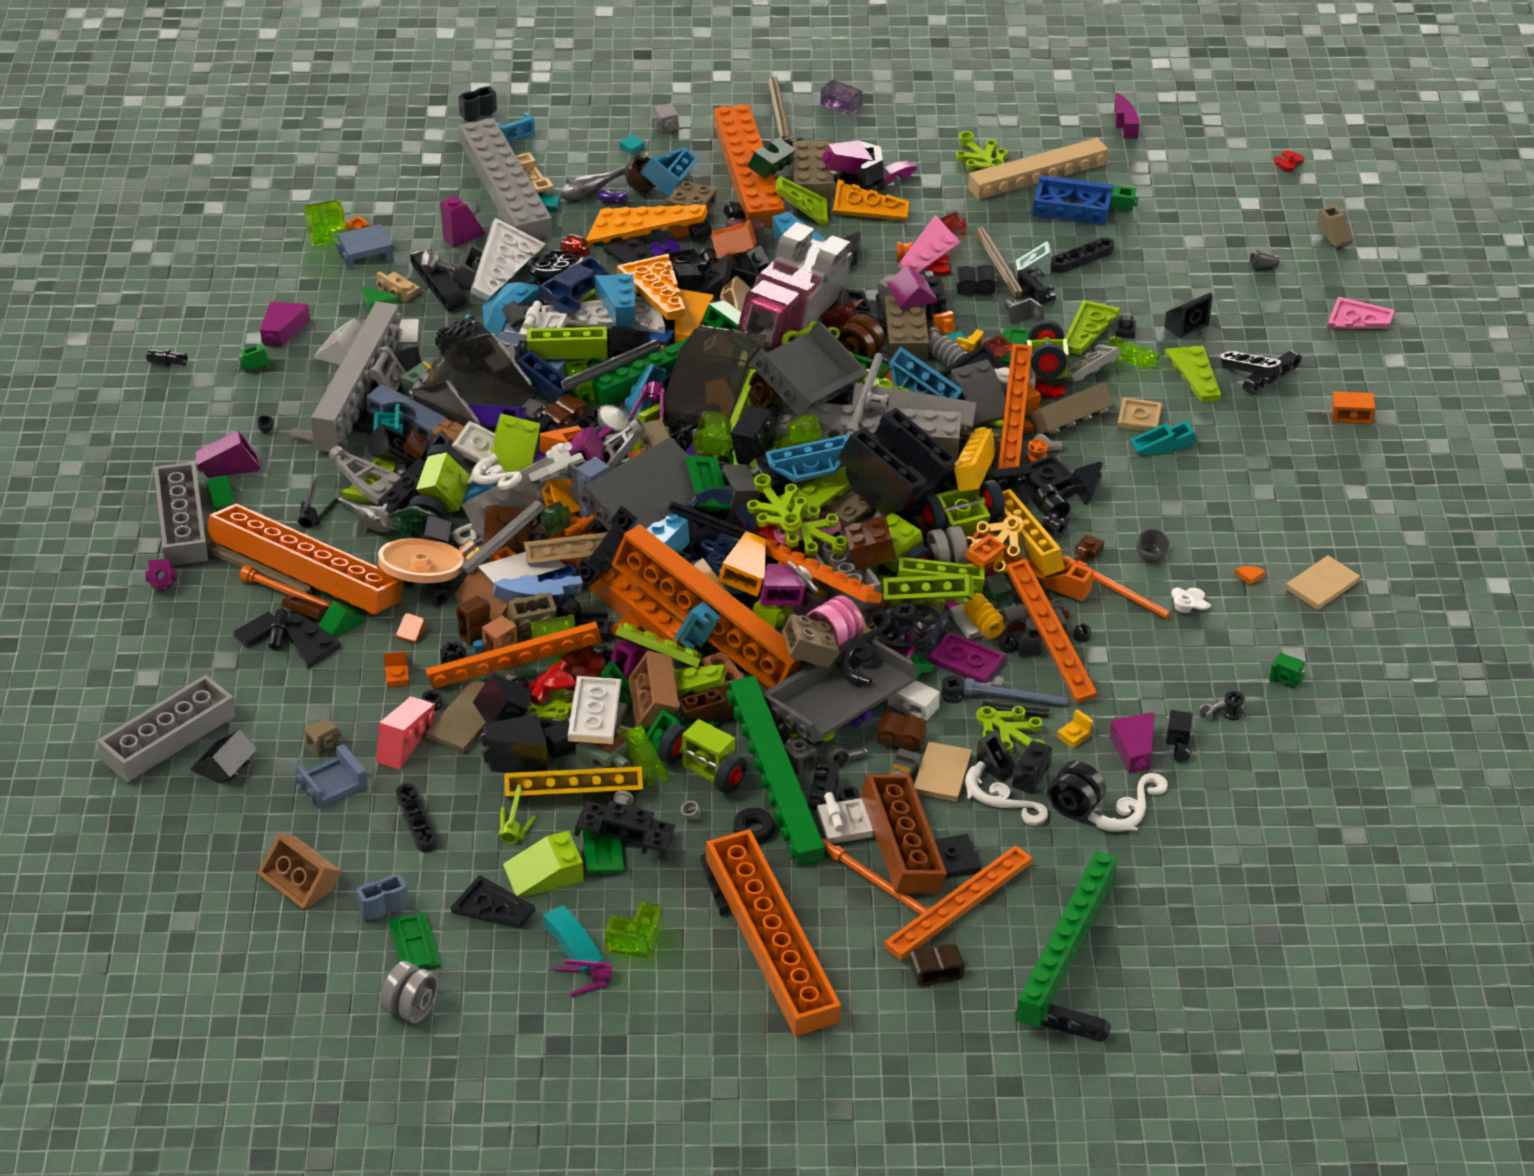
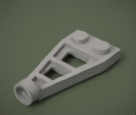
[603,418,647,471]
[329,446,401,505]

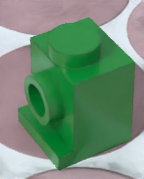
[1110,185,1139,211]
[239,343,271,371]
[1269,652,1306,687]

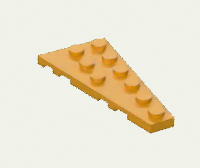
[585,204,708,247]
[617,254,685,320]

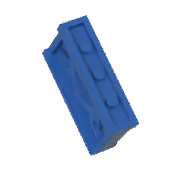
[1032,175,1114,225]

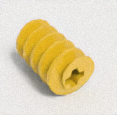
[963,593,1005,639]

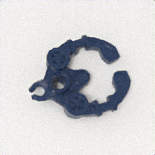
[682,487,755,561]
[700,539,779,588]

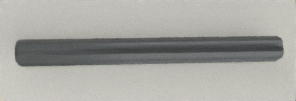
[561,340,661,391]

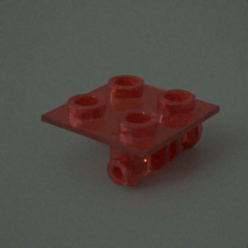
[819,299,863,332]

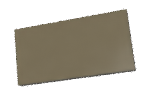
[426,678,486,753]

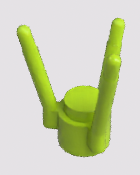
[498,785,536,844]

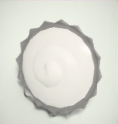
[597,404,632,434]

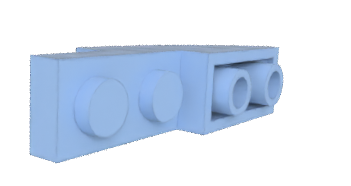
[492,575,583,605]

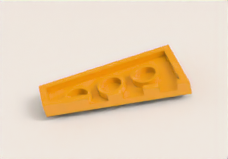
[833,179,909,221]

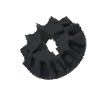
[675,428,694,451]

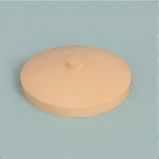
[378,538,464,583]

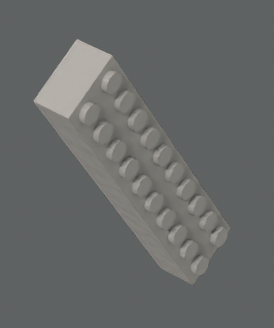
[459,118,552,239]
[311,301,403,452]
[774,401,961,457]

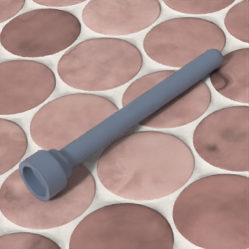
[963,678,1070,706]

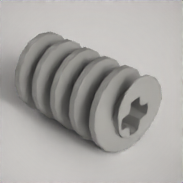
[928,335,969,367]

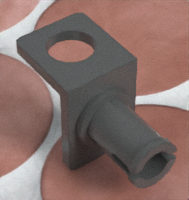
[1005,297,1044,324]

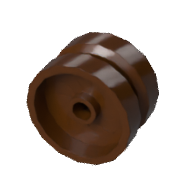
[837,314,885,359]

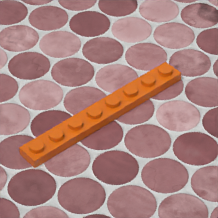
[998,343,1032,469]
[765,539,883,603]
[1006,559,1097,704]
[426,622,602,689]
[884,845,1032,961]

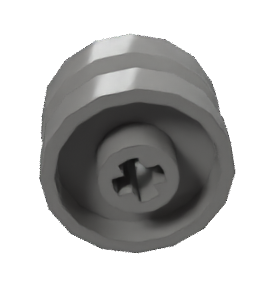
[927,526,969,564]
[380,961,439,1023]

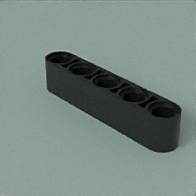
[410,248,466,311]

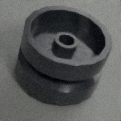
[1047,761,1107,820]

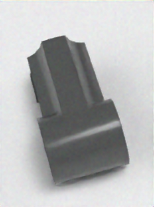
[502,301,532,327]

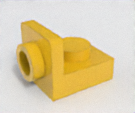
[956,329,984,353]
[1057,709,1093,749]

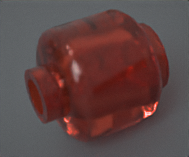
[560,234,590,257]

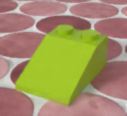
[491,414,540,473]
[503,831,584,898]

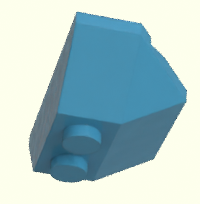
[482,282,546,337]
[889,347,963,399]
[625,364,668,421]
[766,435,848,482]

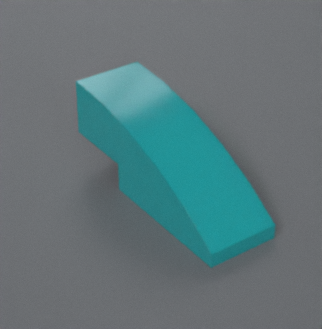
[1130,420,1198,455]
[543,905,604,973]

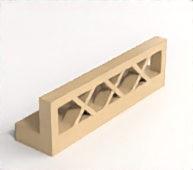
[523,532,608,563]

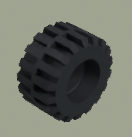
[438,319,493,374]

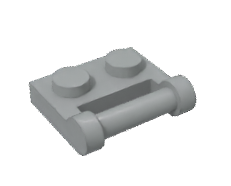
[368,346,406,391]

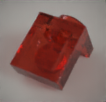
[940,211,967,236]
[982,334,1012,357]

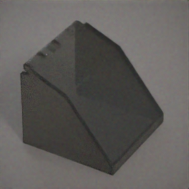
[664,325,770,429]
[408,332,540,433]

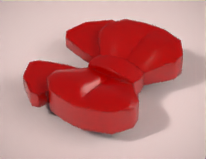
[1274,150,1304,172]
[925,255,951,276]
[1035,381,1065,398]

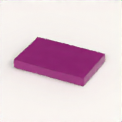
[927,631,1006,683]

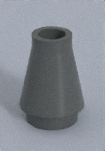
[1250,250,1279,269]

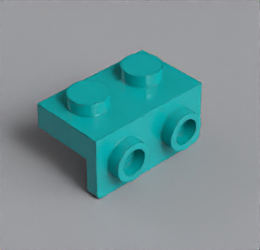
[373,404,403,434]

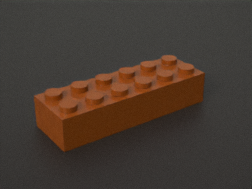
[860,774,947,893]

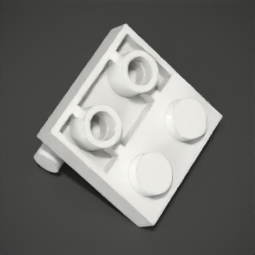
[518,301,568,341]
[528,442,583,483]
[817,792,873,844]

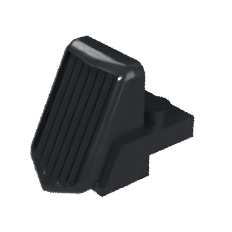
[606,325,650,369]
[982,465,1032,506]

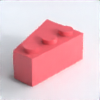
[376,697,436,770]

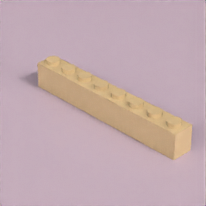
[968,138,1108,200]

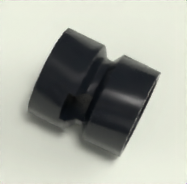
[1033,484,1071,519]

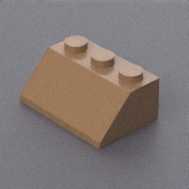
[455,561,508,621]
[628,651,680,729]
[257,833,342,909]

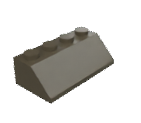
[1024,382,1114,435]

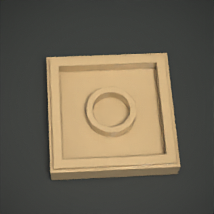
[1117,398,1162,432]

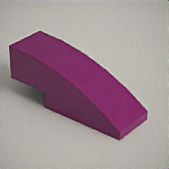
[1114,93,1139,139]

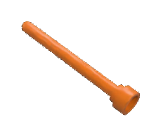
[239,565,331,607]

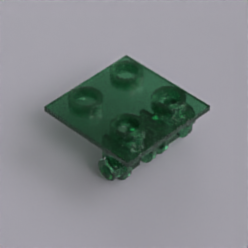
[387,505,446,538]

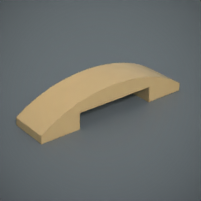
[516,152,554,193]

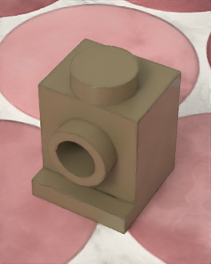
[304,718,341,758]

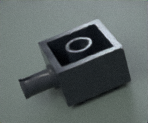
[730,406,780,466]

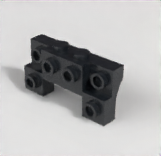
[574,801,676,860]

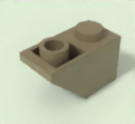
[1317,205,1352,248]

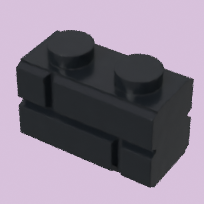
[1012,740,1052,794]

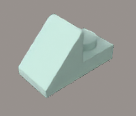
[1016,241,1052,276]

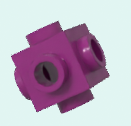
[145,559,177,590]

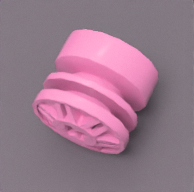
[806,595,864,648]

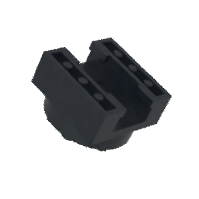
[837,408,958,514]

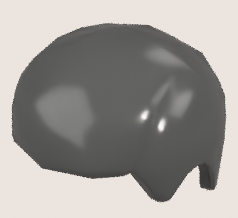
[1136,529,1170,562]

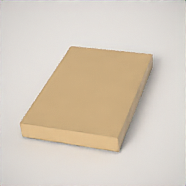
[1285,555,1361,610]
[914,742,972,802]

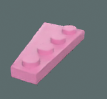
[897,215,960,273]

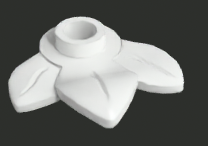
[788,561,819,594]
[1171,588,1211,613]

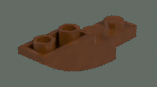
[678,682,765,720]

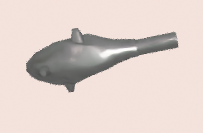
[561,166,626,201]
[338,496,396,533]

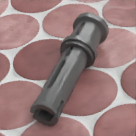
[999,598,1064,627]

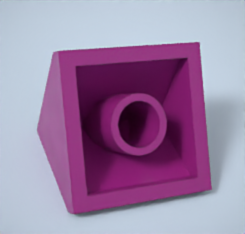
[887,265,937,309]

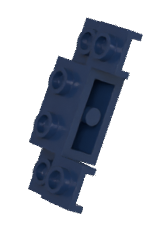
[539,256,611,316]

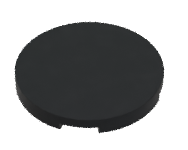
[527,250,584,278]

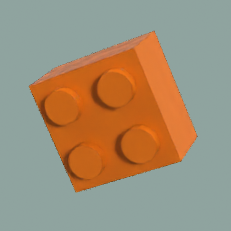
[711,221,757,258]

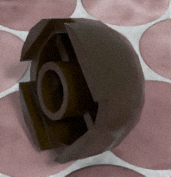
[625,154,657,192]
[748,371,783,410]

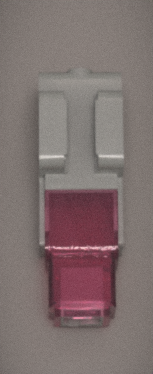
[737,222,853,351]

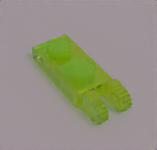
[1104,336,1160,370]
[565,360,595,401]
[621,725,667,785]

